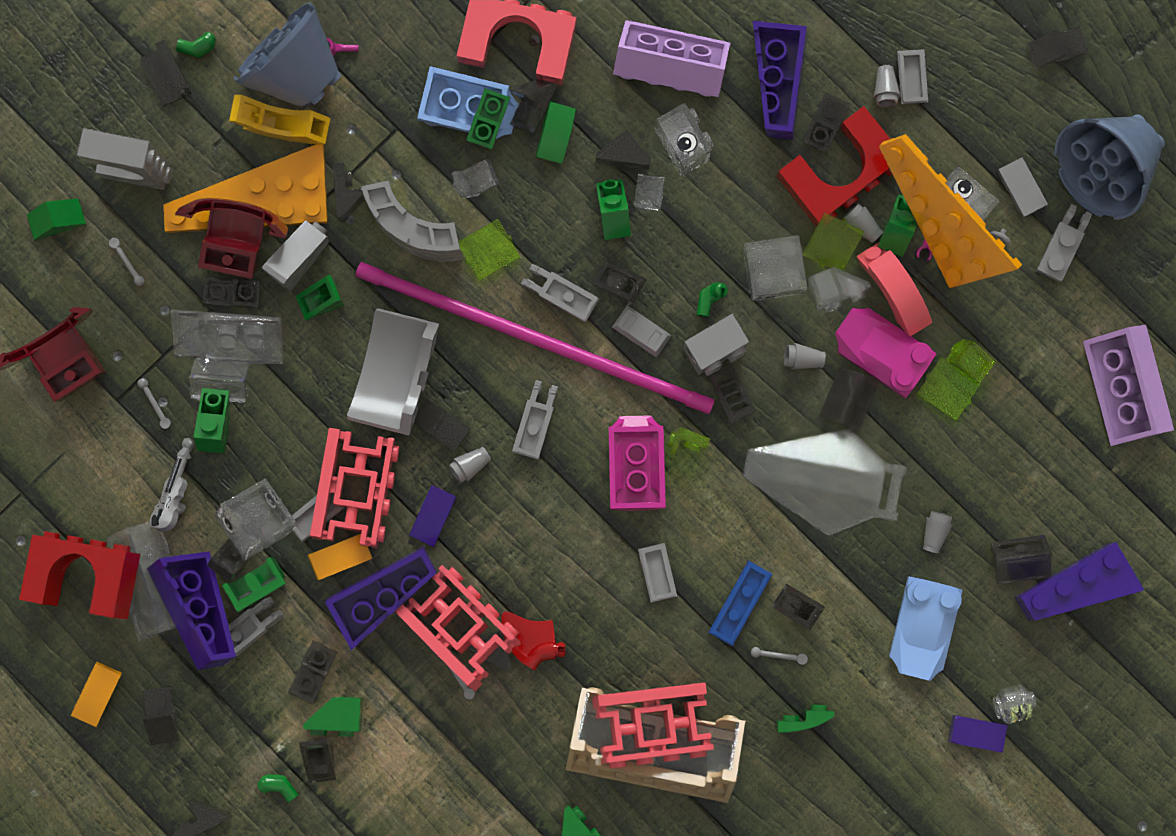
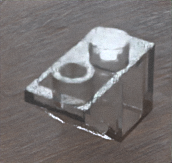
[806,267,871,312]

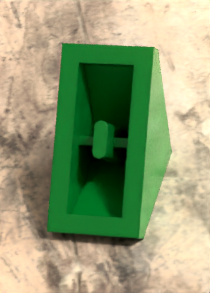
[26,198,87,241]
[296,275,345,321]

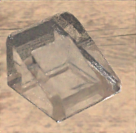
[634,174,665,210]

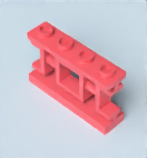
[310,428,400,549]
[395,565,521,691]
[592,683,714,769]

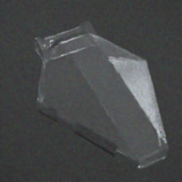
[742,429,907,536]

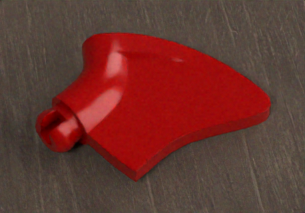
[501,611,566,671]

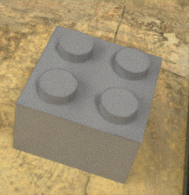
[683,314,749,376]

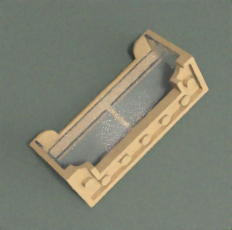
[565,688,745,803]

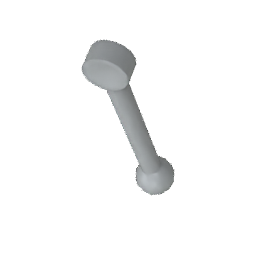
[109,238,144,286]
[137,378,171,429]
[750,647,808,665]
[439,657,475,700]

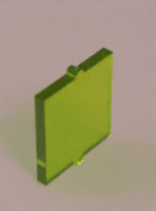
[802,213,864,273]
[458,219,520,281]
[916,357,981,421]

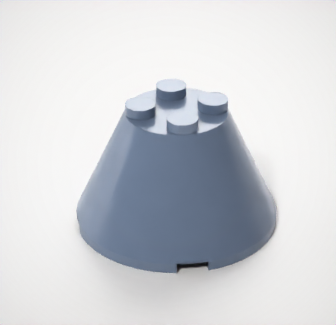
[233,2,341,109]
[1055,114,1165,220]

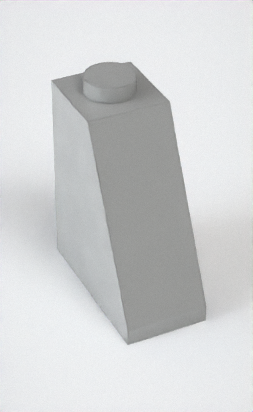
[262,220,330,292]

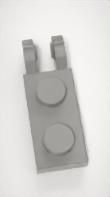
[1036,204,1092,283]
[521,264,599,323]
[512,380,558,460]
[225,597,284,665]

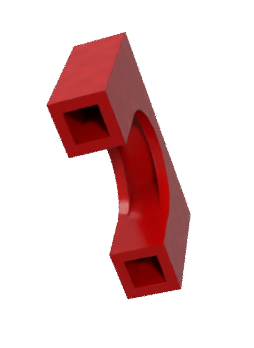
[776,106,893,227]
[19,531,141,620]

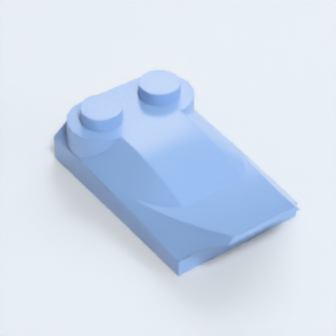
[417,66,519,139]
[889,576,962,681]

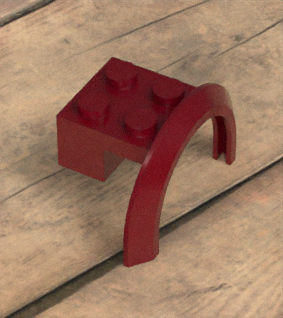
[175,198,288,279]
[0,307,106,402]

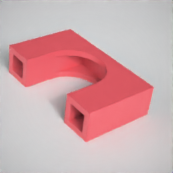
[457,0,577,86]

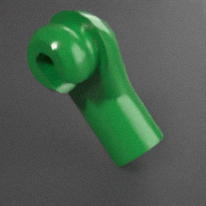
[176,32,216,58]
[696,282,728,317]
[257,774,299,803]

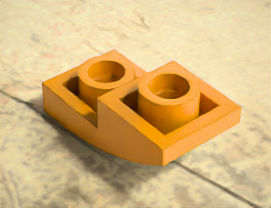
[307,534,372,581]
[71,662,122,727]

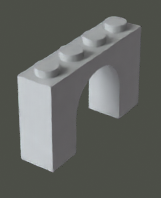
[77,128,172,190]

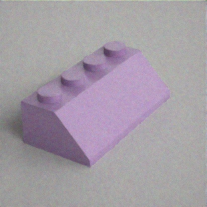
[613,20,730,97]
[1083,325,1174,446]

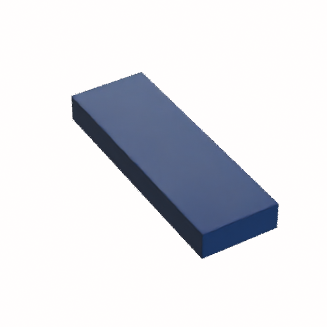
[708,561,772,646]

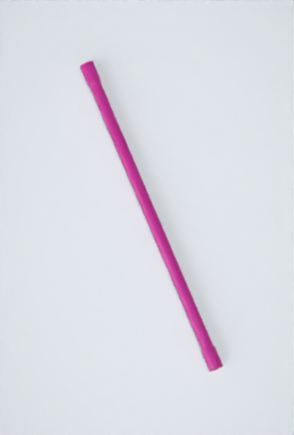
[355,262,715,415]

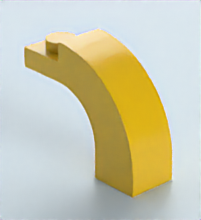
[229,95,331,144]

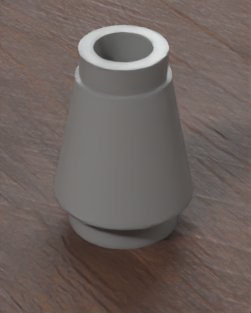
[874,65,901,108]
[843,203,883,243]
[784,343,826,370]
[449,447,491,483]
[923,511,953,553]

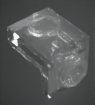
[452,160,500,198]

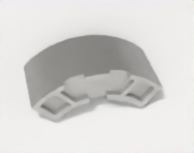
[361,181,463,262]
[347,309,439,435]

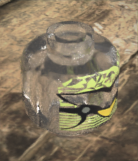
[993,684,1037,724]

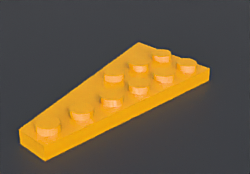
[879,134,1022,288]
[164,144,328,233]

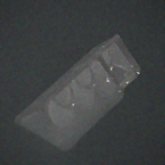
[171,310,284,364]
[106,522,177,642]

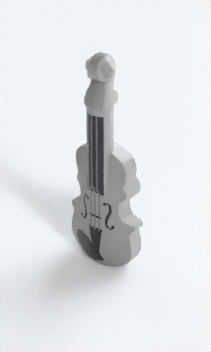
[150,438,194,531]

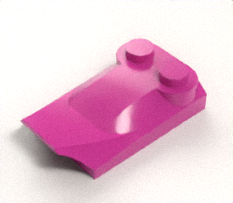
[835,308,937,399]
[609,416,666,511]

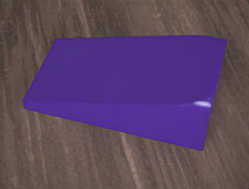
[409,485,457,547]
[948,715,1008,753]

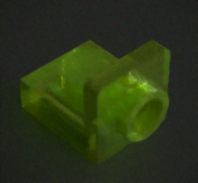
[947,339,996,383]
[667,427,710,455]

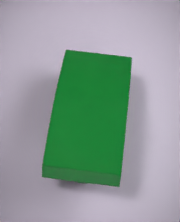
[466,88,511,149]
[535,101,576,164]
[776,705,834,733]

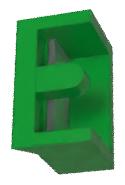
[222,557,286,612]

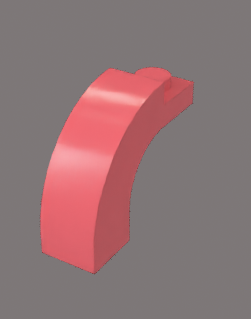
[856,242,933,337]

